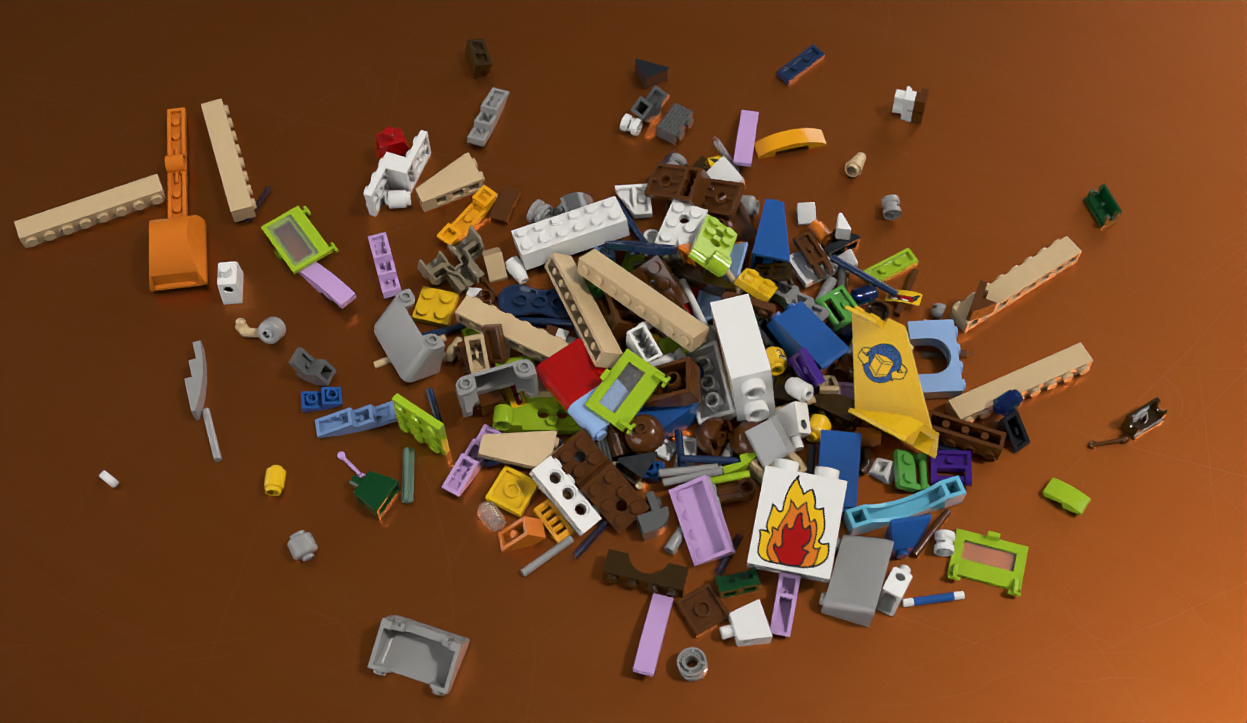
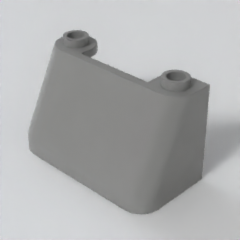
[374,288,445,382]
[455,359,539,418]
[819,535,894,627]
[368,615,470,696]

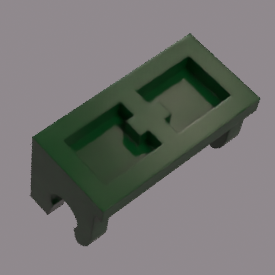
[1084,184,1122,228]
[714,567,761,599]

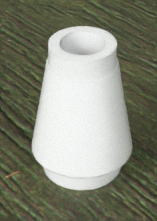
[505,256,529,285]

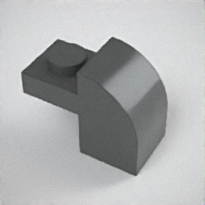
[630,85,670,123]
[553,192,594,216]
[288,348,337,386]
[637,491,669,541]

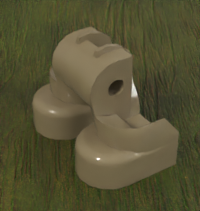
[417,225,485,294]

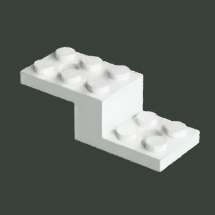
[363,130,431,217]
[651,199,708,286]

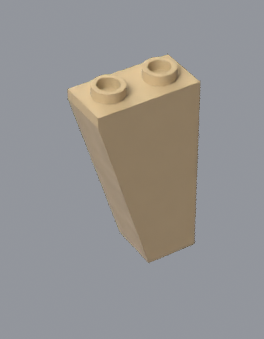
[415,152,485,212]
[477,431,559,470]

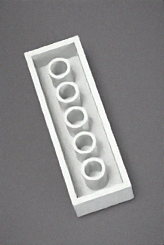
[511,196,630,270]

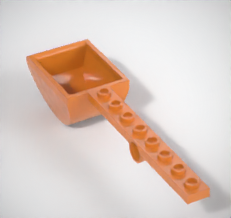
[149,107,208,292]

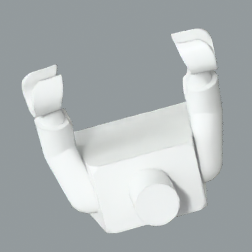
[626,321,684,366]

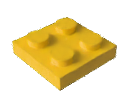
[734,268,778,302]
[412,286,459,327]
[485,465,539,518]

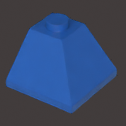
[885,514,932,559]

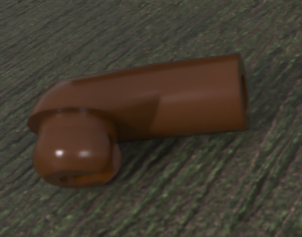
[859,447,874,476]

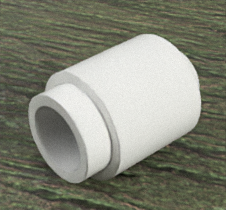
[385,190,411,209]
[785,377,814,402]

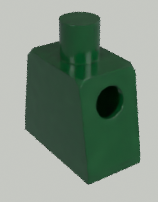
[349,471,401,519]

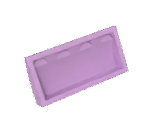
[669,475,736,566]

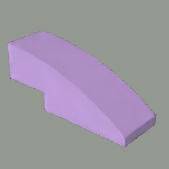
[770,572,801,637]

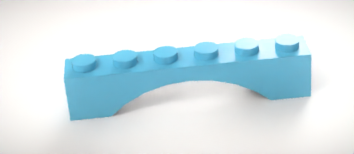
[843,476,966,536]

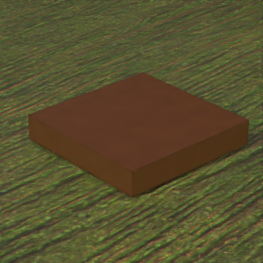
[674,582,730,638]

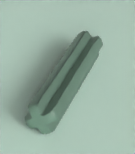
[402,447,415,504]

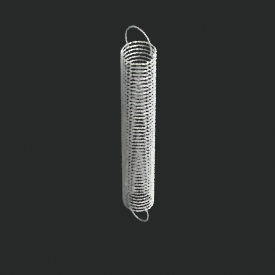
[713,138,739,172]

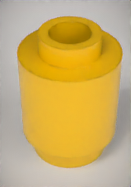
[264,465,286,496]

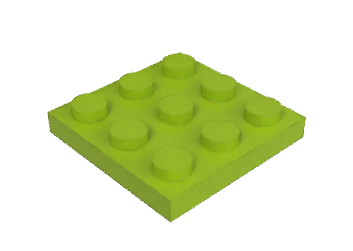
[392,393,450,456]

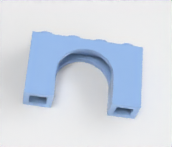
[906,319,966,399]

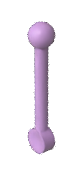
[337,451,366,478]

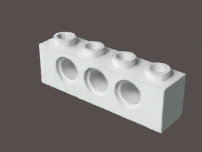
[529,456,602,536]

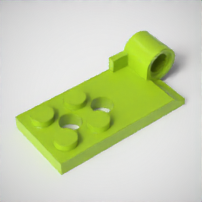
[688,214,738,277]
[493,396,581,435]

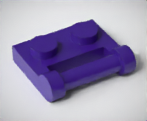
[787,347,825,391]
[930,450,972,486]

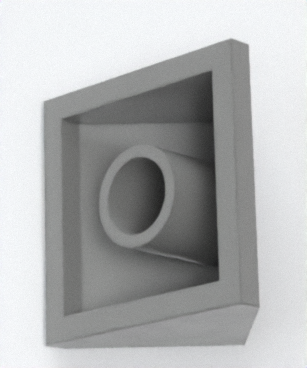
[745,415,795,467]

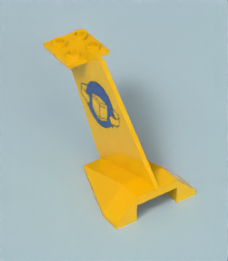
[845,305,939,458]

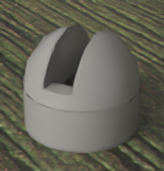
[931,303,946,319]

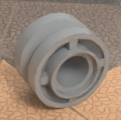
[526,199,553,224]
[677,647,708,681]

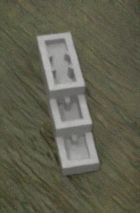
[467,87,509,147]
[772,281,830,321]
[184,341,207,420]

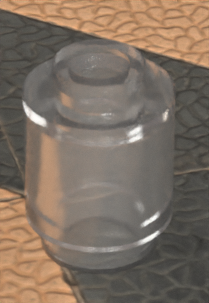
[477,502,506,532]

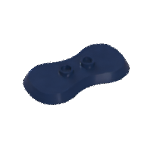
[604,240,679,256]
[498,284,571,319]

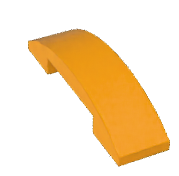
[754,128,826,159]
[436,185,498,246]

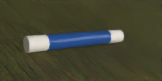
[902,591,965,607]

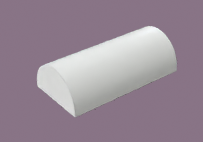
[682,340,736,425]

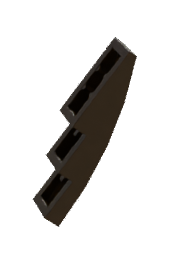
[668,259,737,297]

